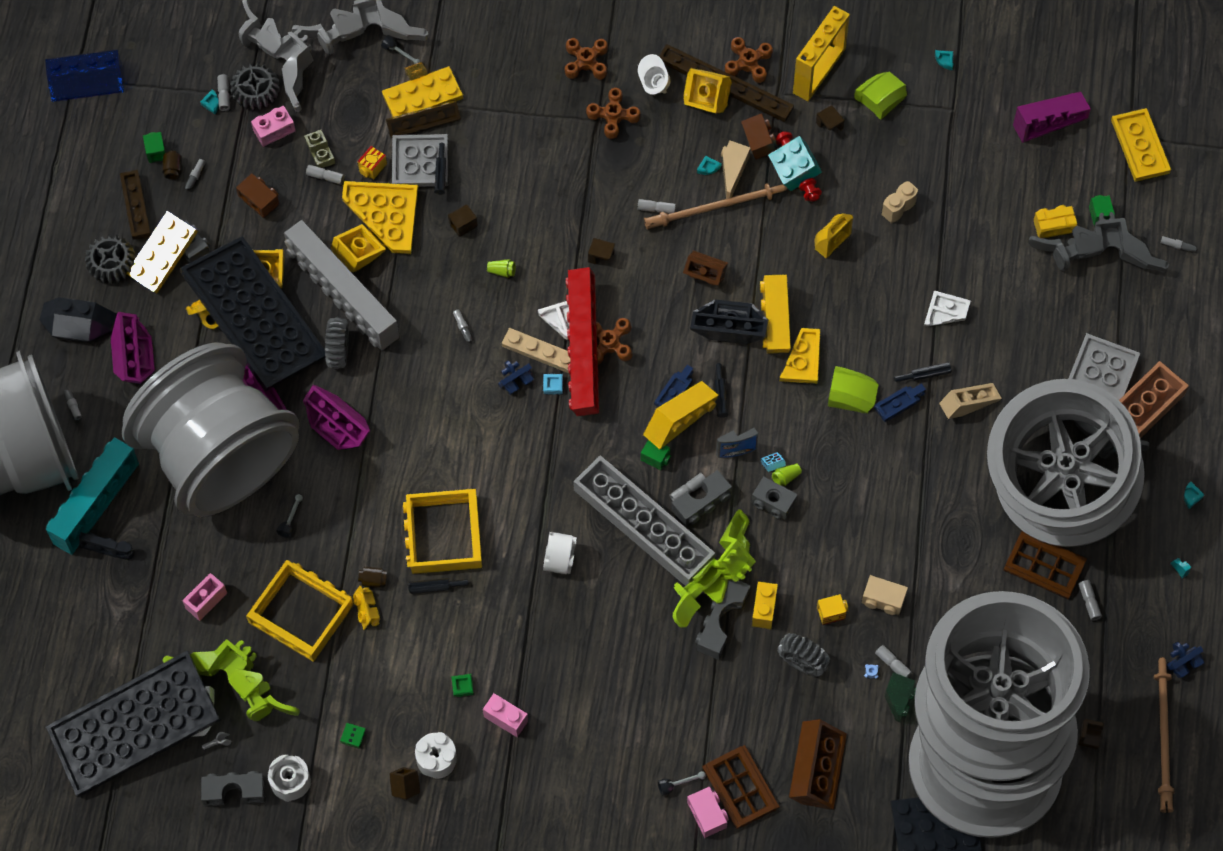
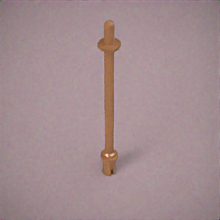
[644,183,787,230]
[1154,657,1175,813]

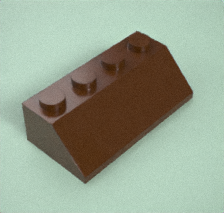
[789,719,847,810]

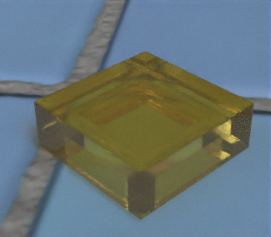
[404,62,428,81]

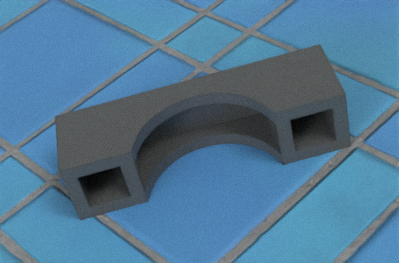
[695,579,750,660]

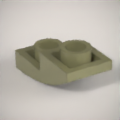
[304,130,335,168]

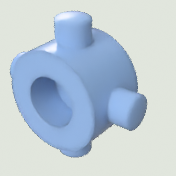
[864,664,879,679]

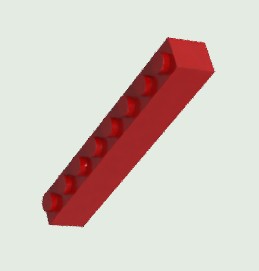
[566,267,599,416]

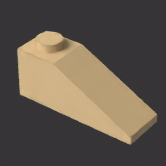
[721,141,750,199]
[939,383,1002,419]

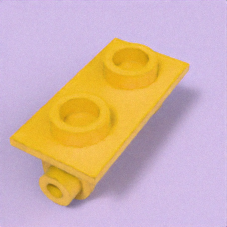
[353,586,380,630]

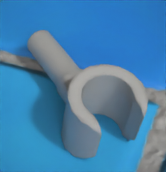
[202,732,231,750]

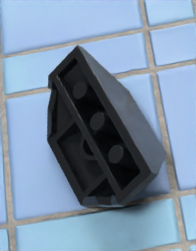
[39,297,117,343]
[690,300,768,344]

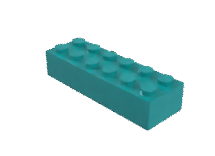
[46,437,139,555]

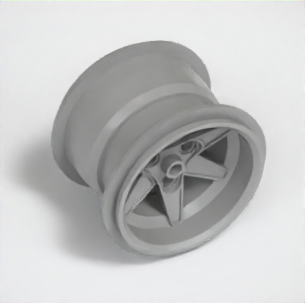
[122,342,299,517]
[0,351,79,495]
[987,379,1144,547]
[915,591,1090,781]
[909,655,1078,838]

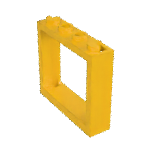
[793,6,850,101]
[403,489,482,574]
[246,560,353,662]

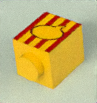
[358,146,387,180]
[817,594,848,625]

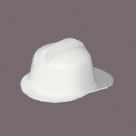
[638,54,671,94]

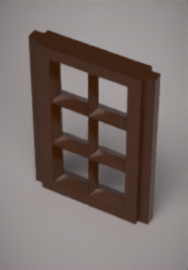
[1003,531,1087,599]
[702,745,779,830]

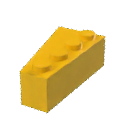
[760,275,790,353]
[643,381,718,449]

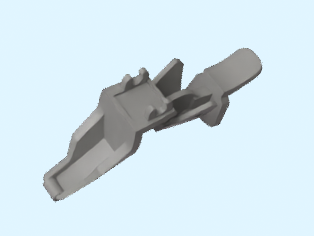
[239,0,314,112]
[292,0,428,55]

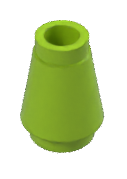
[487,259,516,278]
[772,463,802,487]

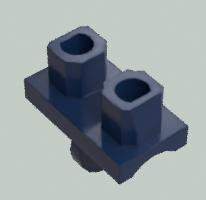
[498,361,534,394]
[1166,642,1205,678]

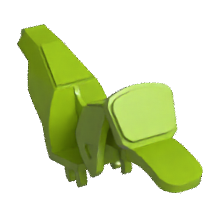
[673,509,756,628]
[163,639,300,721]

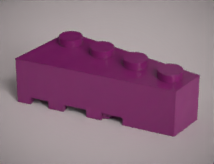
[1013,92,1091,143]

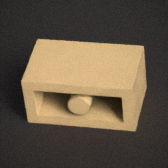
[862,575,908,615]

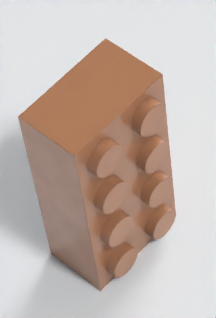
[1119,361,1189,438]

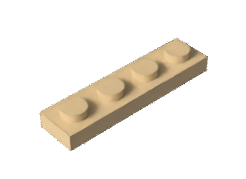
[502,328,570,373]

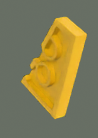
[779,328,820,384]

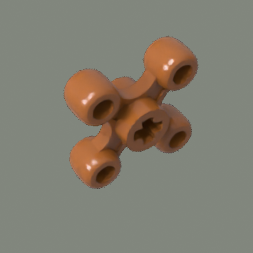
[725,37,773,83]
[565,38,608,80]
[586,88,641,139]
[596,318,633,365]

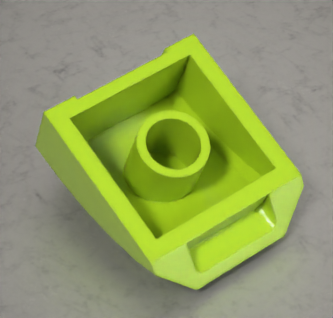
[854,72,907,119]
[828,366,879,413]

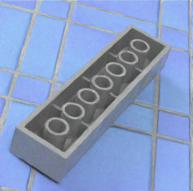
[284,220,399,351]
[574,455,715,586]

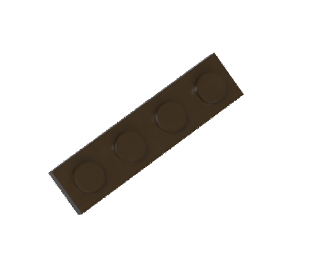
[385,100,461,138]
[120,170,151,240]

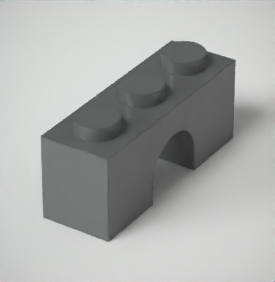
[671,470,732,527]
[201,771,265,806]

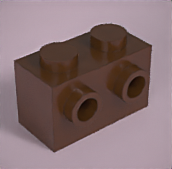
[741,113,777,159]
[236,173,279,218]
[683,250,728,285]

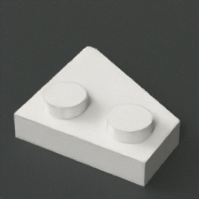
[924,291,970,327]
[538,301,570,340]

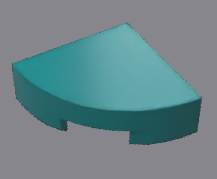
[935,50,953,70]
[200,89,219,114]
[697,156,722,175]
[1184,482,1204,509]
[1170,558,1191,578]

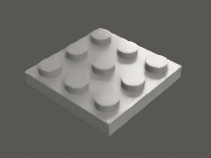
[392,134,448,187]
[1068,333,1140,400]

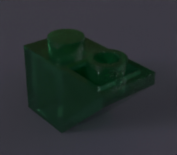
[885,672,916,722]

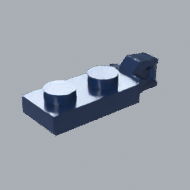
[654,365,694,407]
[874,384,926,422]

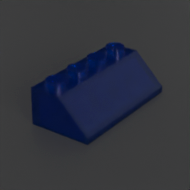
[45,50,124,102]

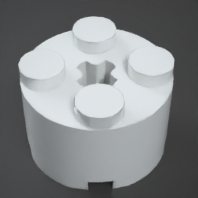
[543,532,577,574]
[415,732,457,779]
[268,755,311,802]

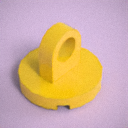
[186,300,218,329]

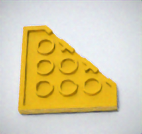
[342,181,418,254]

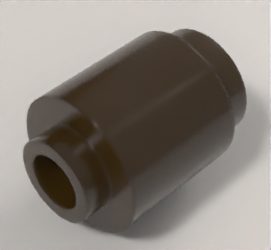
[162,151,182,180]
[358,566,387,588]

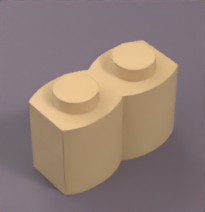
[882,181,918,223]

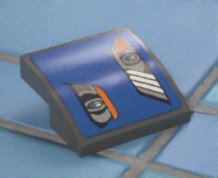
[716,428,758,458]

